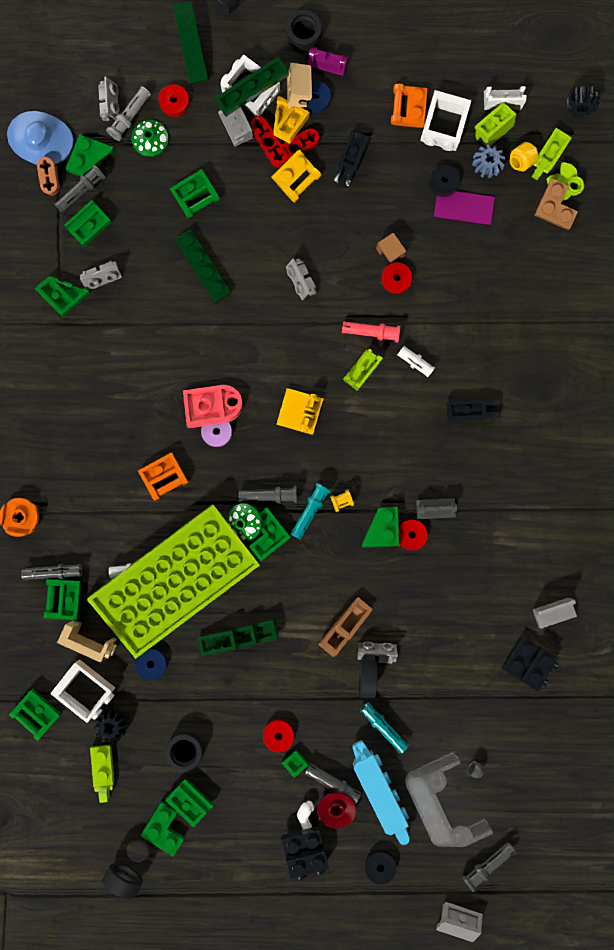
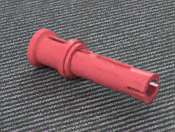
[342,321,400,343]

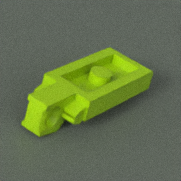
[531,128,572,180]
[90,744,114,803]

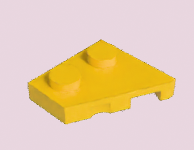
[274,96,310,144]

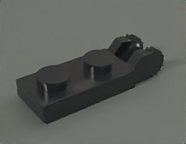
[334,130,369,186]
[446,399,501,421]

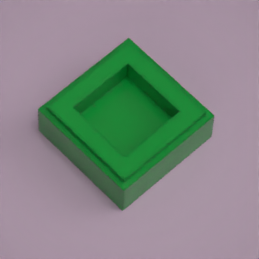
[282,749,309,778]

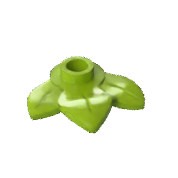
[546,162,584,201]

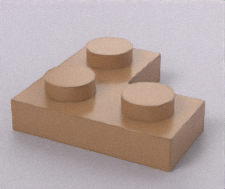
[534,179,578,230]

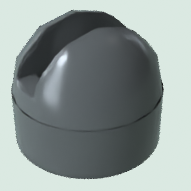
[467,761,484,778]

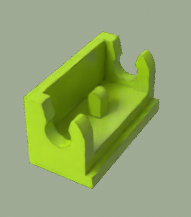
[475,102,516,148]
[343,349,383,391]

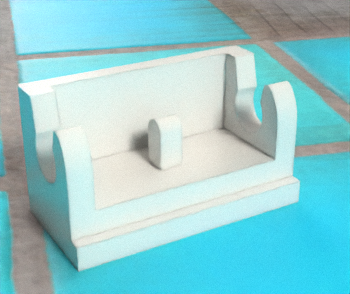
[484,86,526,110]

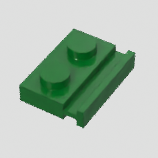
[64,200,112,247]
[165,778,214,828]

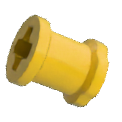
[330,490,354,512]

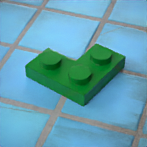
[249,508,291,561]
[141,800,185,857]

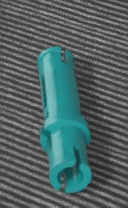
[360,702,409,753]

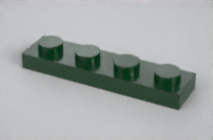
[214,56,289,117]
[175,229,231,304]

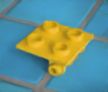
[276,388,323,435]

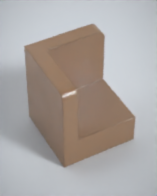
[376,233,406,262]

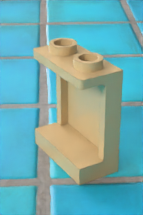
[57,620,117,662]

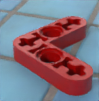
[251,116,319,168]

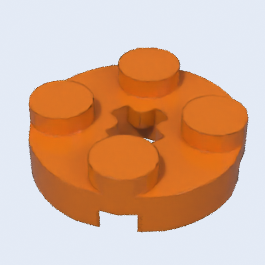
[0,498,40,537]

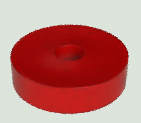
[159,84,189,117]
[381,262,412,294]
[399,520,428,550]
[263,719,294,752]

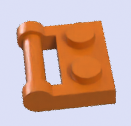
[391,84,427,128]
[138,452,189,501]

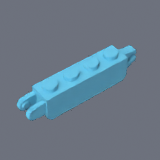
[352,740,410,845]

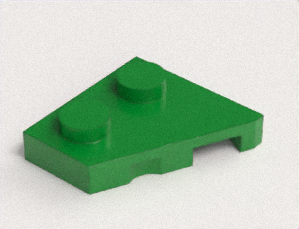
[66,134,115,176]
[35,276,90,317]
[362,507,400,548]

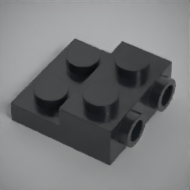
[502,636,558,692]
[281,826,329,880]

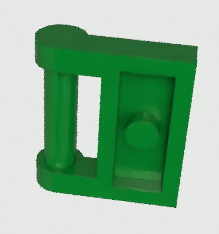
[170,169,220,219]
[43,579,82,620]
[9,689,62,741]

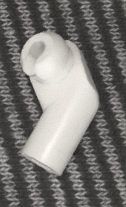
[297,801,315,829]

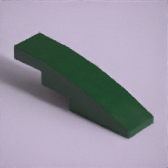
[173,1,208,84]
[197,619,279,656]

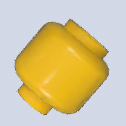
[510,142,538,171]

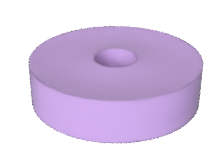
[201,422,232,447]

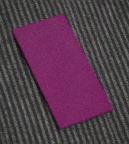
[434,191,495,225]

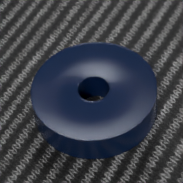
[301,81,331,113]
[135,648,167,680]

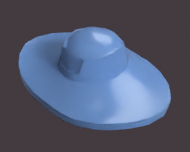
[7,111,74,167]

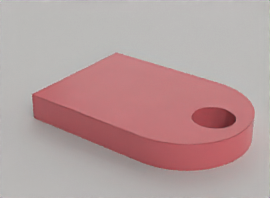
[183,385,243,428]

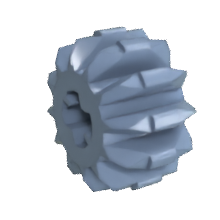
[472,144,505,179]

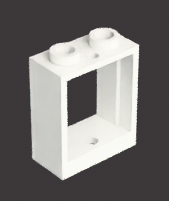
[221,55,280,117]
[420,90,471,151]
[50,660,115,723]

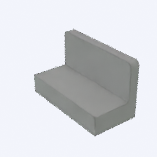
[532,598,577,629]
[436,902,482,942]

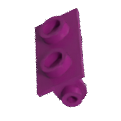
[307,47,348,76]

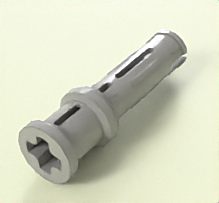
[106,86,151,141]

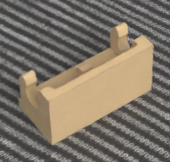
[287,63,312,107]

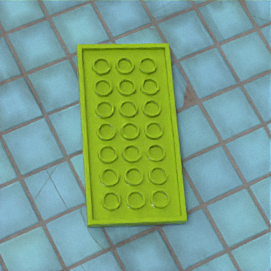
[87,504,260,659]

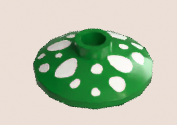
[131,120,169,157]
[227,503,262,541]

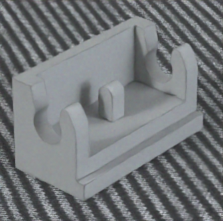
[218,107,253,147]

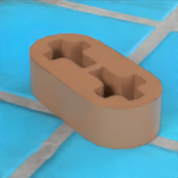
[37,157,60,196]

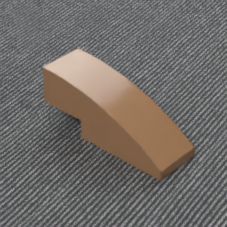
[318,597,373,657]

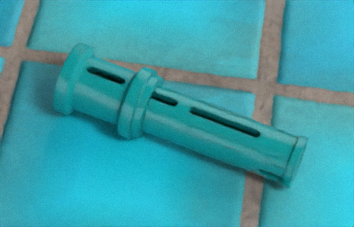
[290,483,331,540]

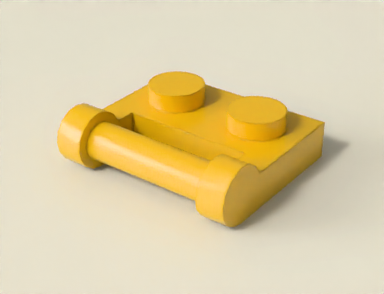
[271,150,321,202]

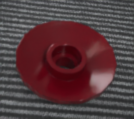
[317,792,356,829]

